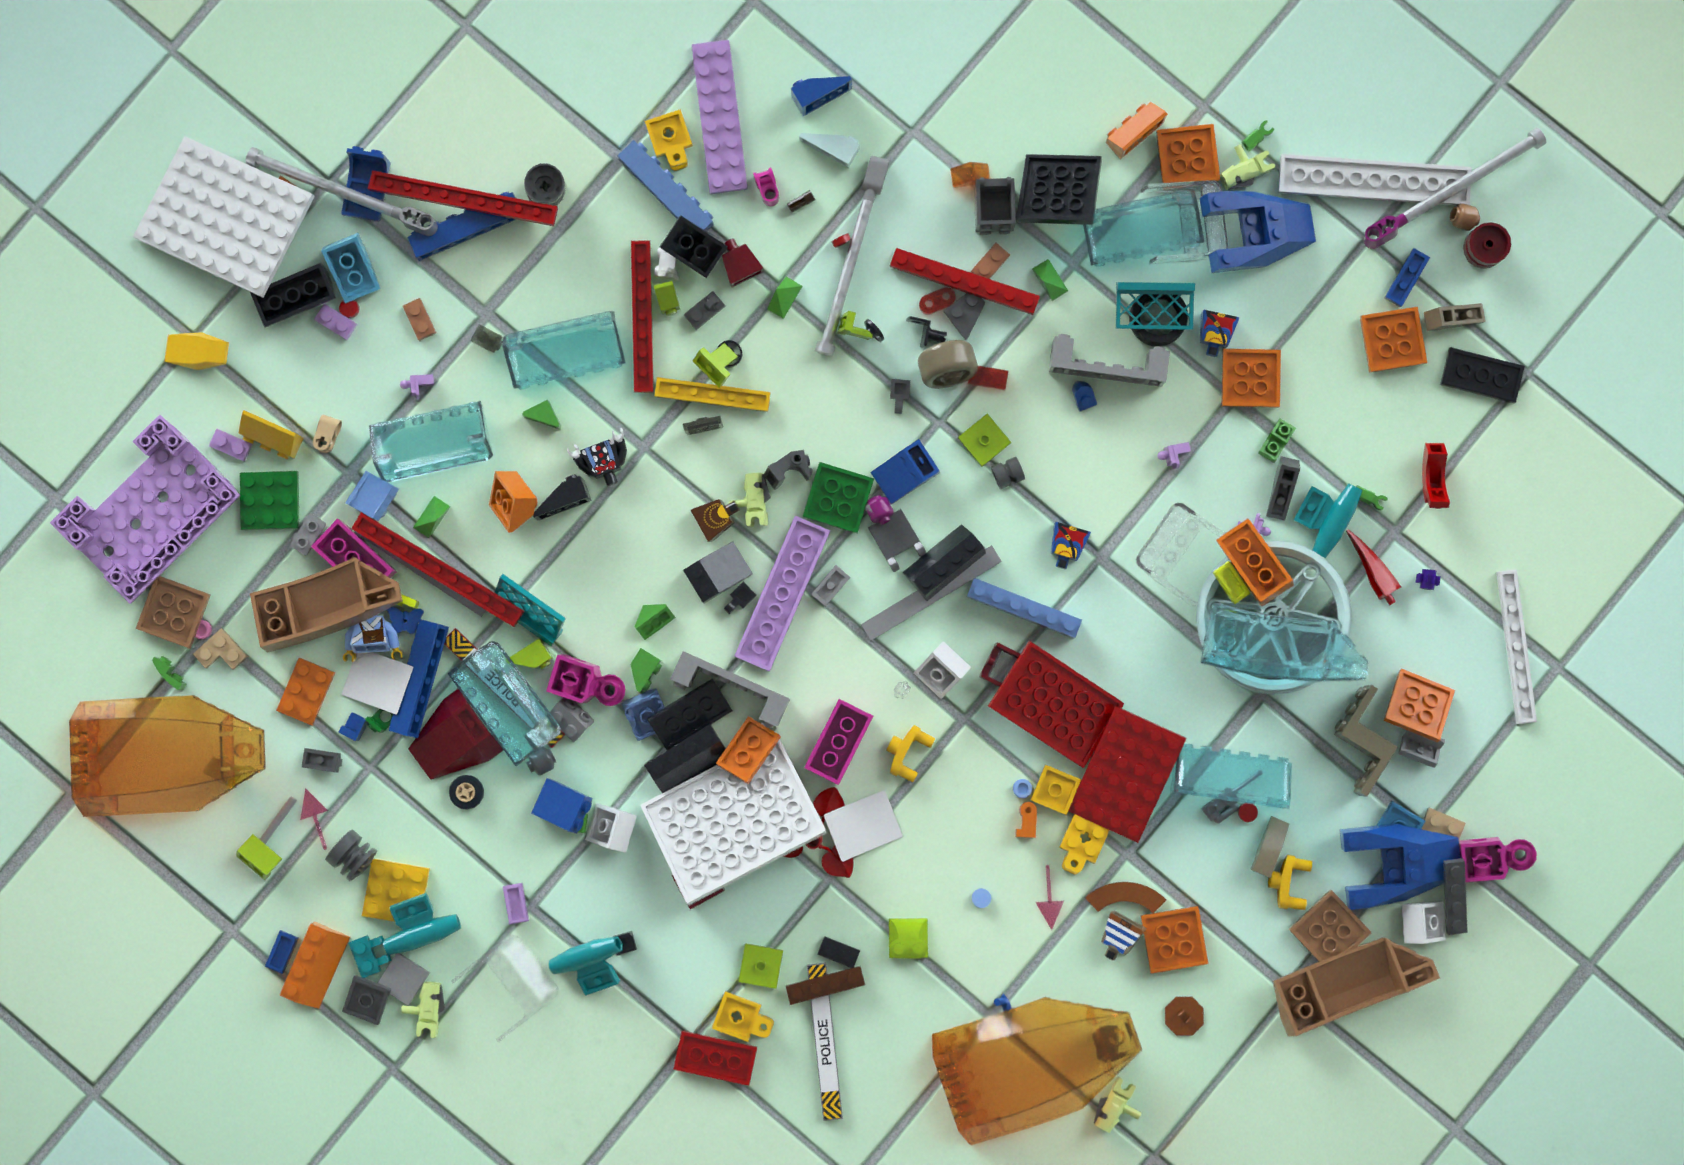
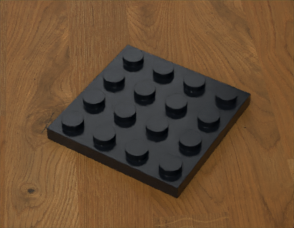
[1016,154,1102,225]

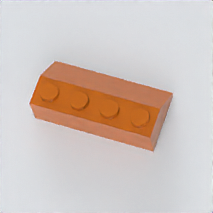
[280,922,350,1009]

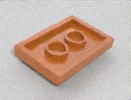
[276,658,336,726]
[716,716,781,784]

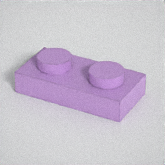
[314,304,357,340]
[209,429,253,462]

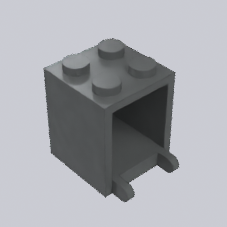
[974,177,1016,235]

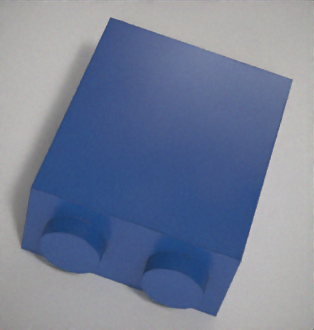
[531,778,593,834]

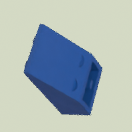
[870,439,940,504]

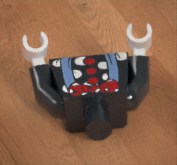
[567,428,627,486]

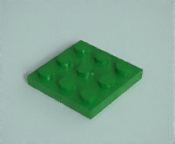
[803,462,874,534]
[240,471,299,530]

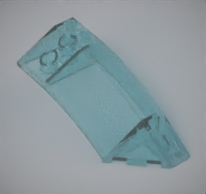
[1201,602,1368,682]

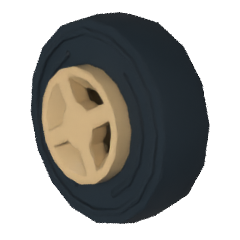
[449,775,484,810]

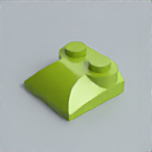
[889,918,928,958]

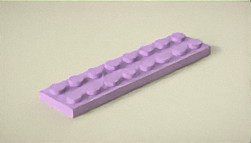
[692,40,748,194]
[734,516,830,672]

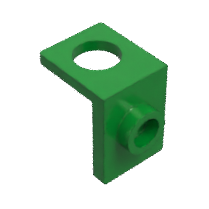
[365,709,393,733]

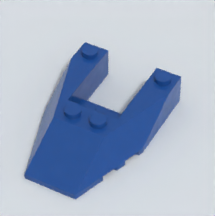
[1199,191,1316,273]
[1339,824,1460,910]

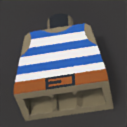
[1101,910,1147,961]

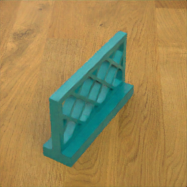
[1116,282,1195,330]
[495,574,566,646]

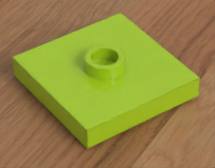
[958,413,1012,467]
[738,943,783,989]

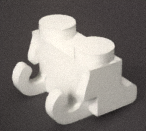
[654,247,679,281]

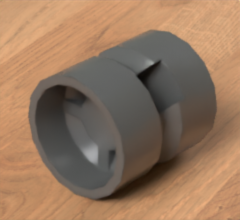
[991,457,1025,490]

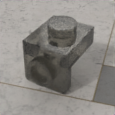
[470,324,503,353]

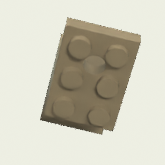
[1334,685,1398,796]

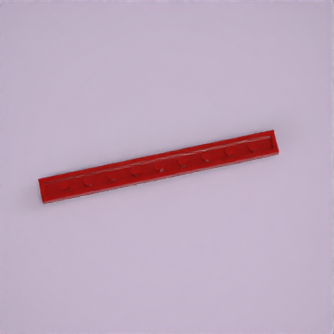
[368,170,558,227]
[351,512,524,627]

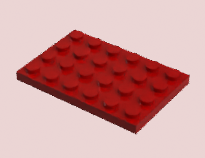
[988,641,1124,768]
[1068,706,1187,843]

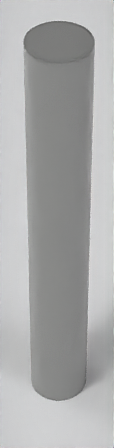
[260,796,297,844]

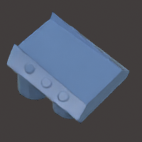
[345,471,399,521]
[621,689,664,741]

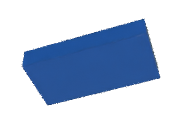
[265,930,299,974]

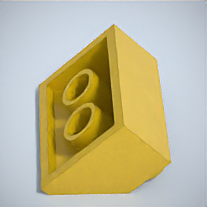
[238,410,304,460]

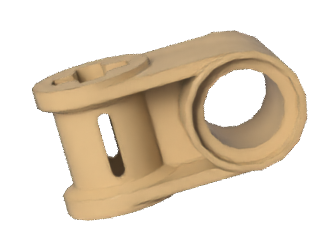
[313,415,342,453]

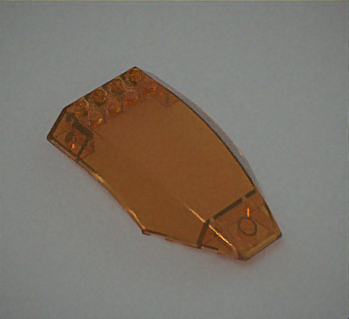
[69,695,266,817]
[932,997,1143,1145]

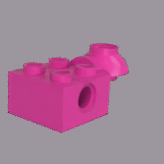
[546,654,626,706]
[1459,837,1537,882]

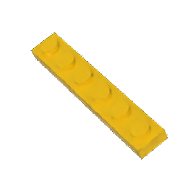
[654,377,771,412]

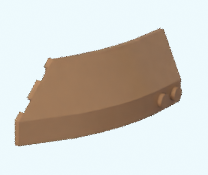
[250,557,403,653]
[1273,937,1440,1036]

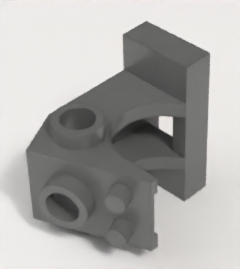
[764,450,813,490]

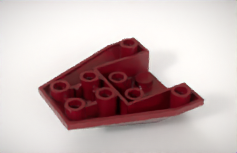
[408,688,505,780]

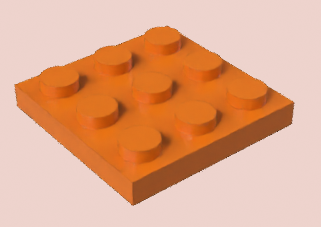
[1156,124,1220,187]
[1360,307,1427,373]
[1222,349,1281,408]
[1383,668,1455,743]
[1140,906,1208,974]

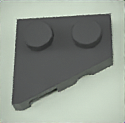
[943,293,985,341]

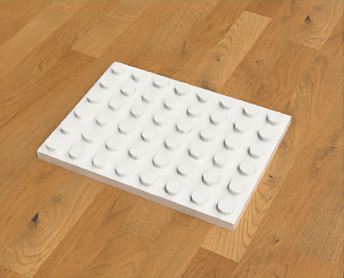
[133,136,315,298]
[640,739,827,906]

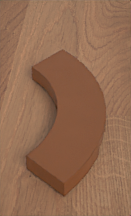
[1084,882,1167,913]

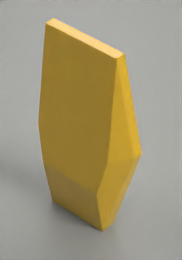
[165,332,229,370]

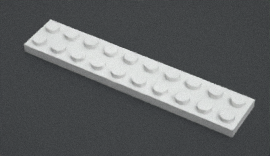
[1278,154,1472,205]

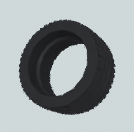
[1129,294,1188,347]

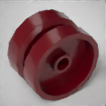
[1463,222,1512,269]

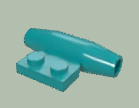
[1294,483,1362,558]
[383,893,461,955]
[548,936,622,996]

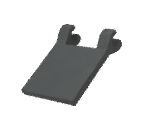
[868,509,926,572]

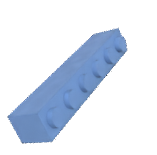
[617,140,714,231]
[967,578,1082,639]

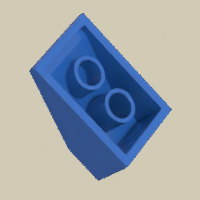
[791,76,852,117]

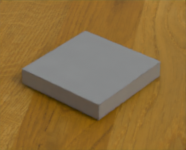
[378,953,430,1006]

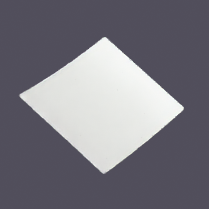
[342,652,413,714]
[824,790,903,862]

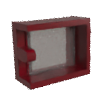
[979,642,1020,687]

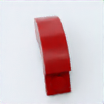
[1422,443,1450,509]

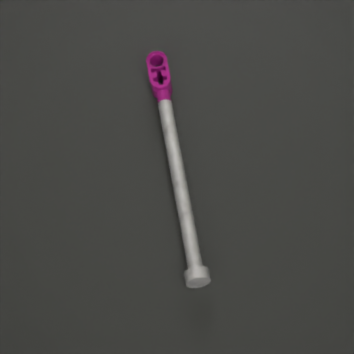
[1364,128,1547,249]

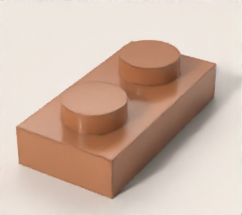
[971,243,1010,279]
[403,298,436,341]

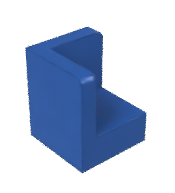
[338,712,368,741]

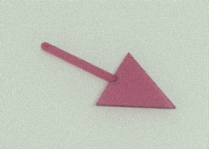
[300,788,328,850]
[1036,865,1064,930]

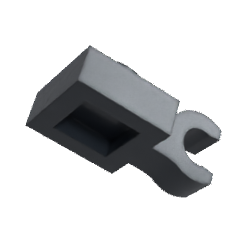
[724,581,757,614]

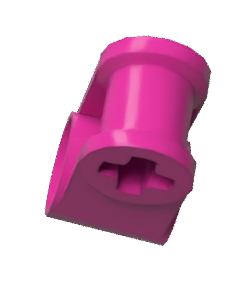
[753,167,779,207]

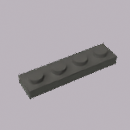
[1443,858,1467,935]

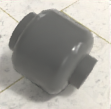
[526,747,556,776]

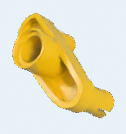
[886,725,935,782]
[1268,855,1312,910]

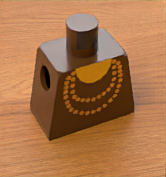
[691,499,740,542]

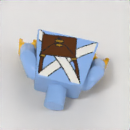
[343,615,403,662]

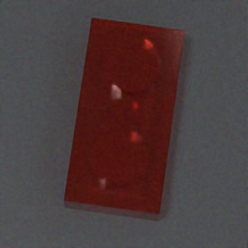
[968,366,1008,390]

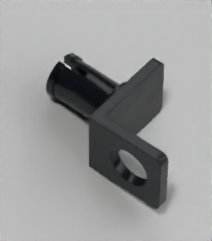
[906,316,947,348]

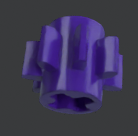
[1415,569,1441,590]

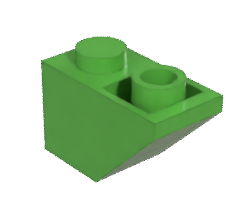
[630,648,662,693]

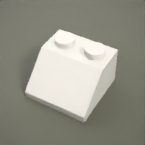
[914,641,971,699]
[585,803,637,853]
[1402,901,1446,944]

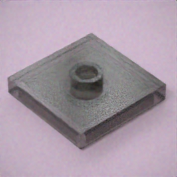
[683,416,724,435]

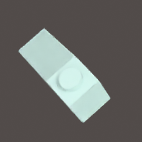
[799,133,860,168]

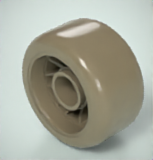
[918,340,978,389]

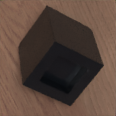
[613,931,637,956]

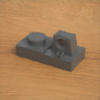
[684,291,725,330]
[302,748,343,773]

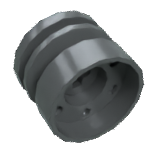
[524,163,565,206]
[325,829,377,881]

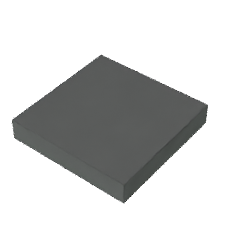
[342,975,391,1025]

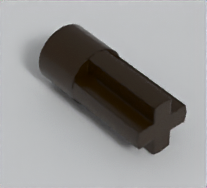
[787,190,815,212]

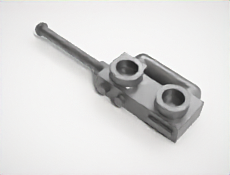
[1201,771,1262,823]

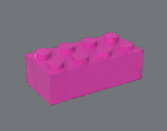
[311,518,397,578]
[804,699,873,785]

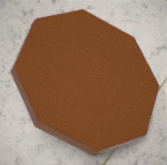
[1165,997,1204,1035]

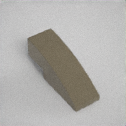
[1250,816,1289,878]

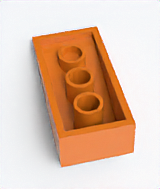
[1216,518,1294,607]

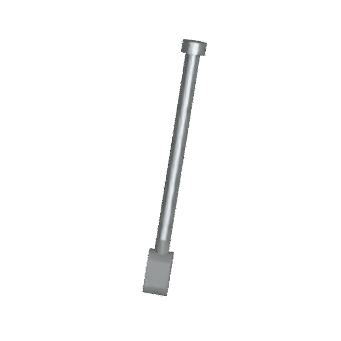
[246,147,438,236]
[815,155,890,356]

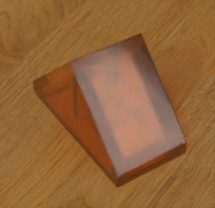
[950,162,990,188]

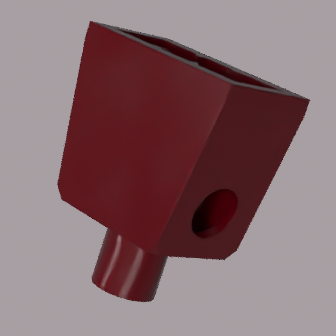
[722,238,764,287]

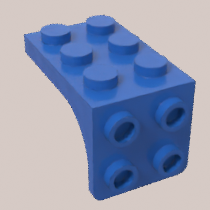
[341,146,391,222]

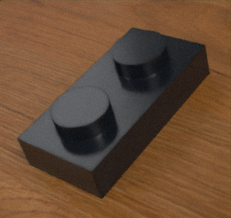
[817,936,860,968]

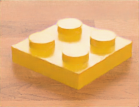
[1031,765,1081,815]

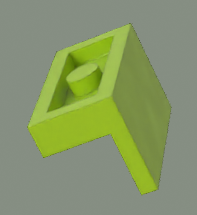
[236,834,282,880]

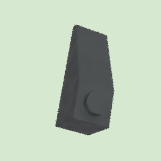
[1266,456,1300,521]

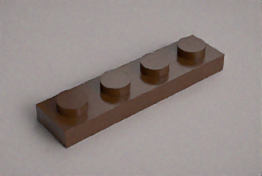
[785,966,865,1005]

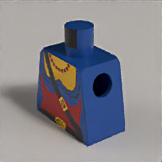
[1200,310,1239,357]
[1051,522,1091,569]

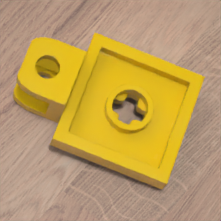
[645,109,693,171]
[1059,814,1110,875]
[712,991,774,1042]

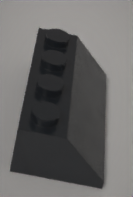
[250,263,336,328]
[902,524,986,601]
[644,724,726,793]

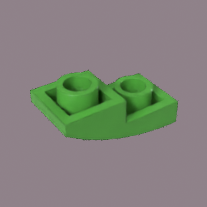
[1258,418,1296,463]
[152,656,187,691]

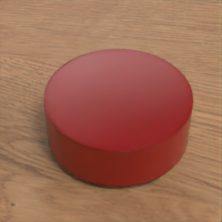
[831,233,851,248]
[339,300,360,318]
[1238,803,1258,822]

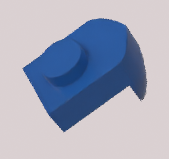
[1072,381,1097,412]

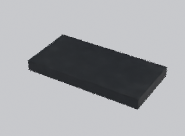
[1440,347,1525,403]
[647,678,733,750]

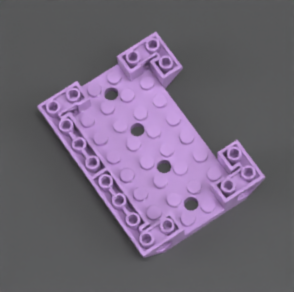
[50,415,241,604]

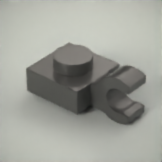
[890,379,911,414]

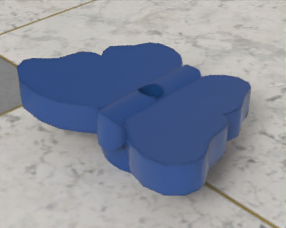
[387,607,424,634]

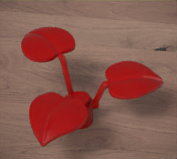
[783,787,854,878]

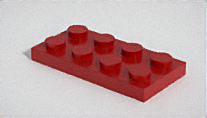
[673,1030,757,1086]

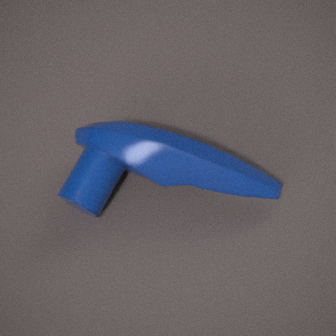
[994,994,1013,1031]

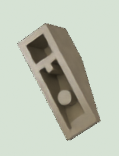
[1424,303,1486,331]

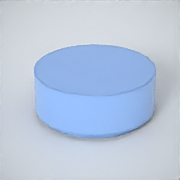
[1013,779,1032,798]
[972,888,991,908]

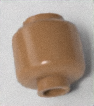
[1450,204,1480,231]

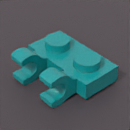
[348,935,392,978]

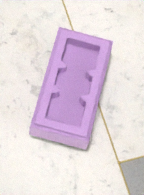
[503,883,529,925]

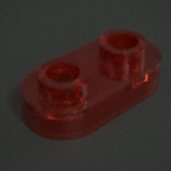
[919,287,956,315]

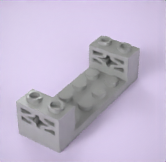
[1048,334,1170,387]
[670,651,790,729]

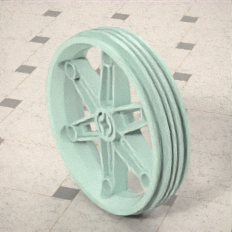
[1196,540,1352,694]

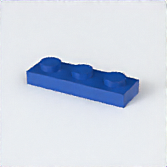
[1384,248,1430,308]

